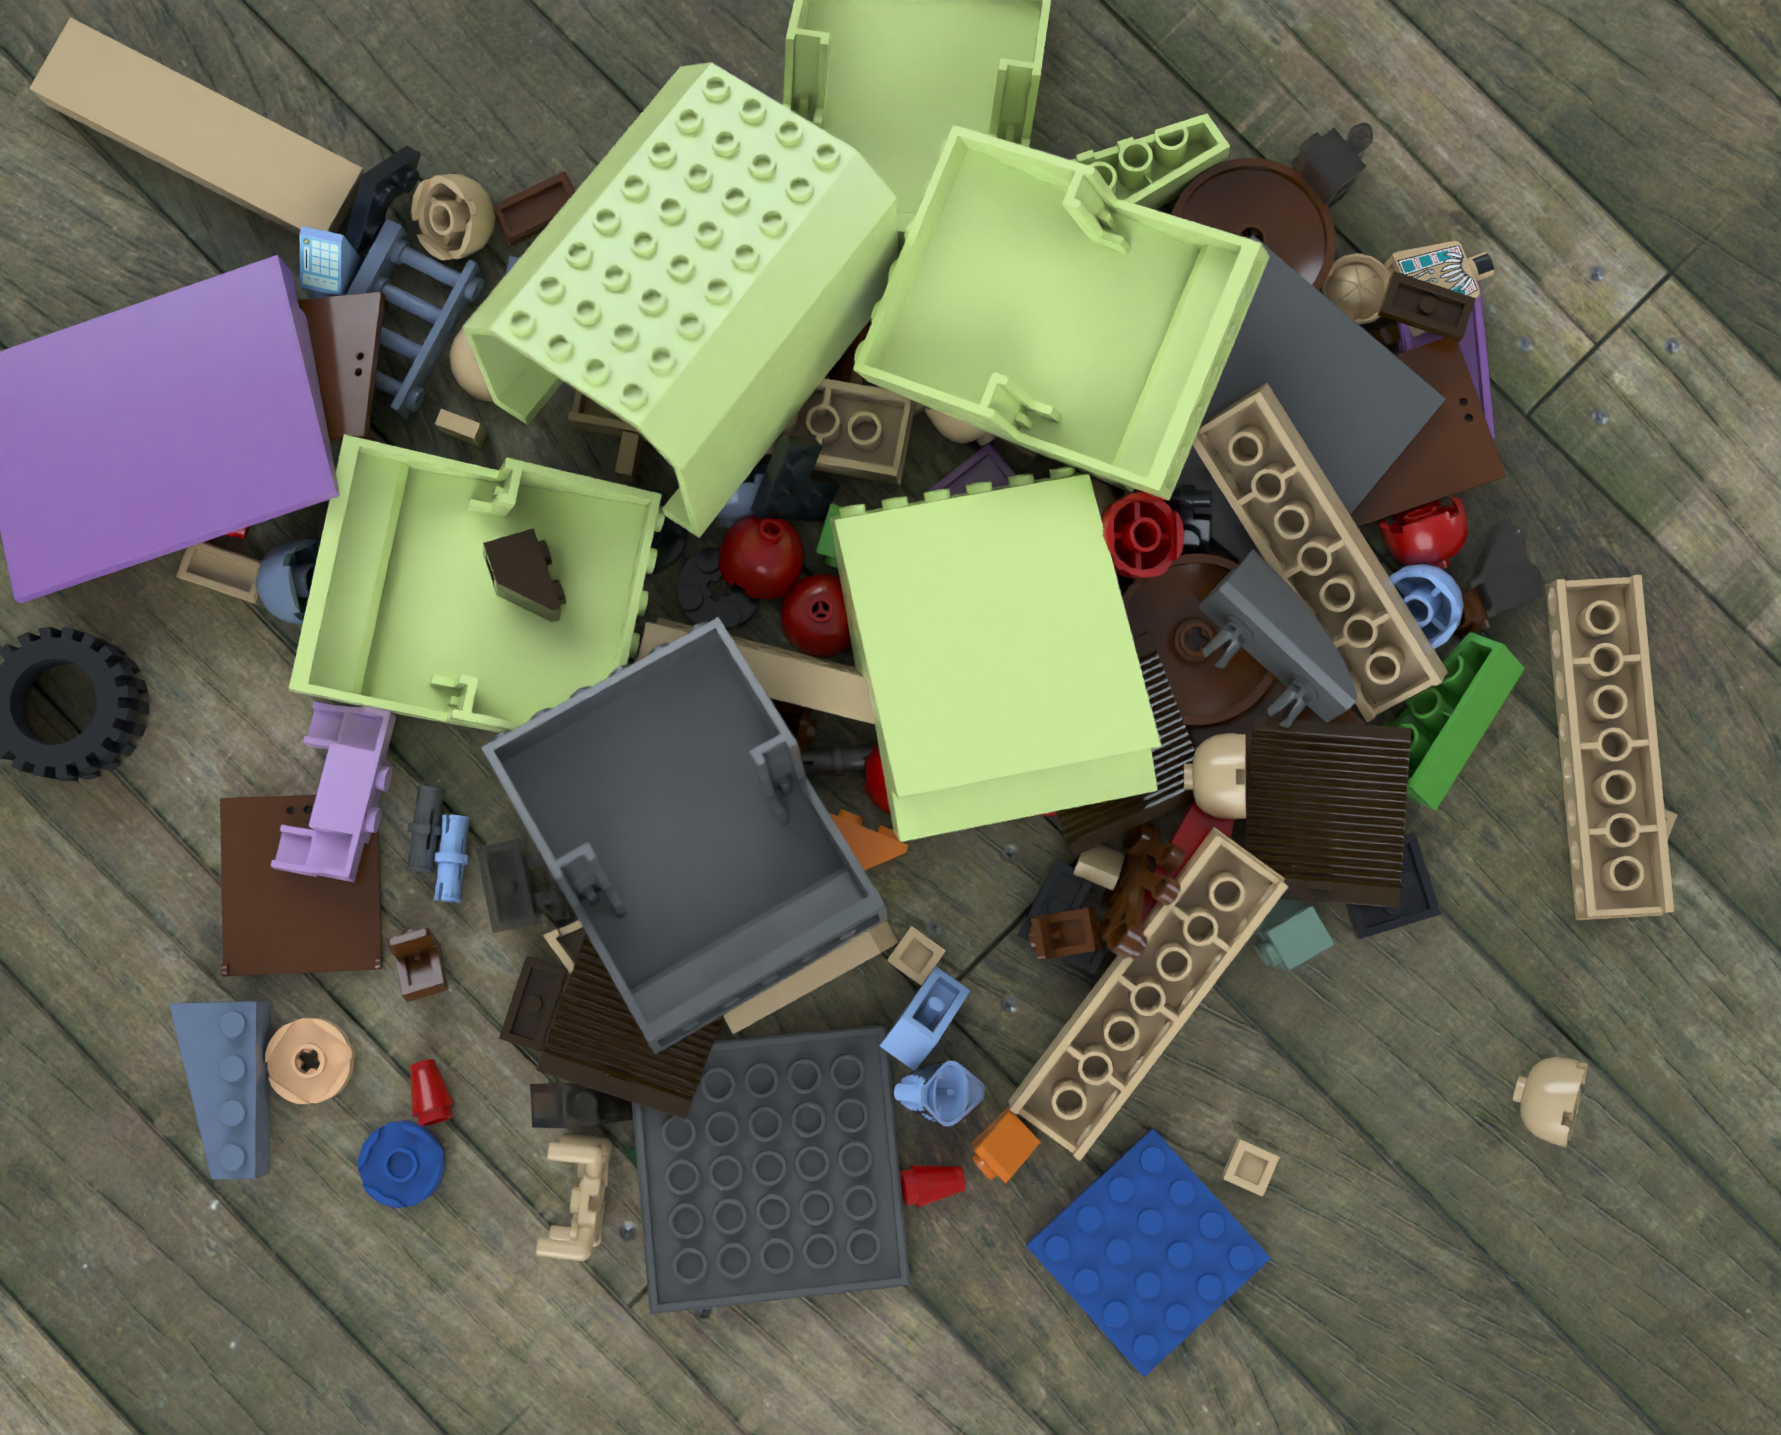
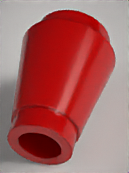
[409,1059,455,1127]
[900,1165,966,1208]

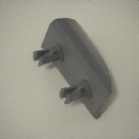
[1198,549,1357,728]

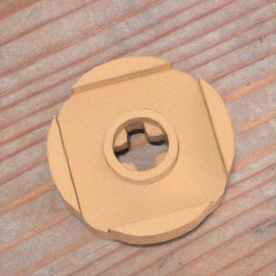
[265,1018,356,1104]

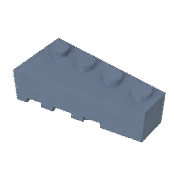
[169,1000,270,1180]

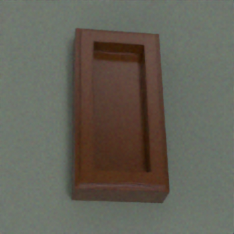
[493,171,575,247]

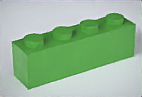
[1381,632,1525,811]

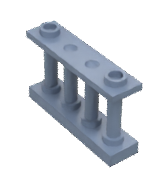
[346,219,484,420]

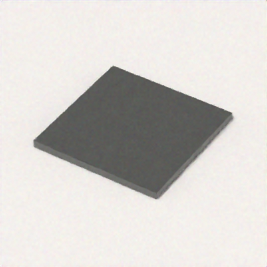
[1172,235,1446,561]
[632,1024,910,1314]

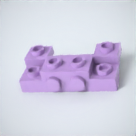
[271,702,396,882]

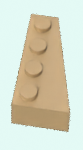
[723,920,899,1034]

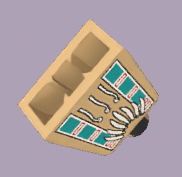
[1384,241,1494,338]

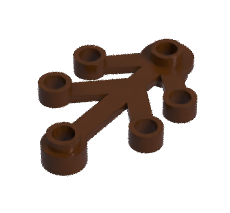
[1098,824,1185,959]

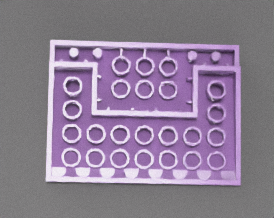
[0,255,340,604]

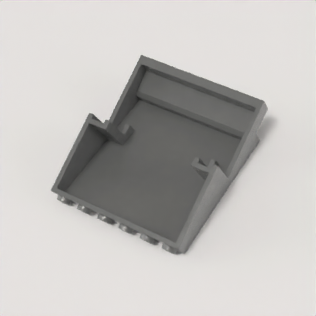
[482,617,888,1054]

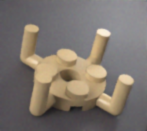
[536,1133,613,1261]

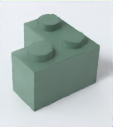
[1253,898,1335,971]

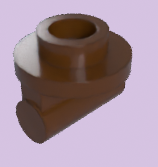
[1455,588,1492,636]

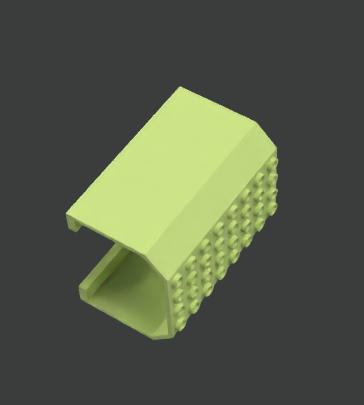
[462,62,899,538]

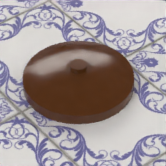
[1171,158,1336,290]
[1122,554,1274,725]

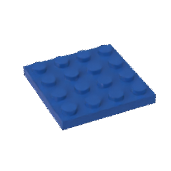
[1026,1127,1271,1377]

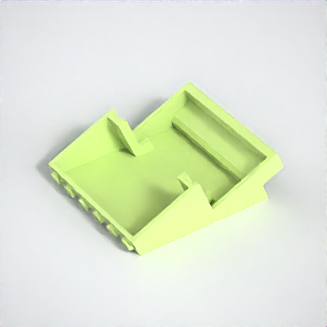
[783,0,1051,256]
[853,125,1270,501]
[289,434,665,733]
[829,466,1161,842]

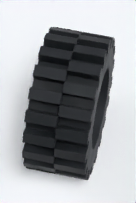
[0,627,150,781]

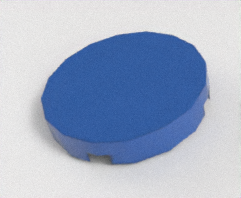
[357,1120,446,1208]

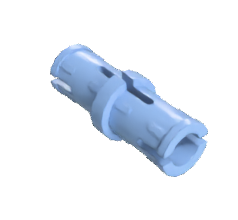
[434,815,470,903]

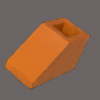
[829,809,908,871]
[971,1107,1040,1183]

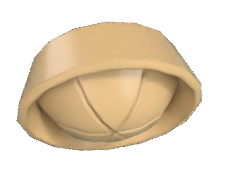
[1321,253,1390,325]

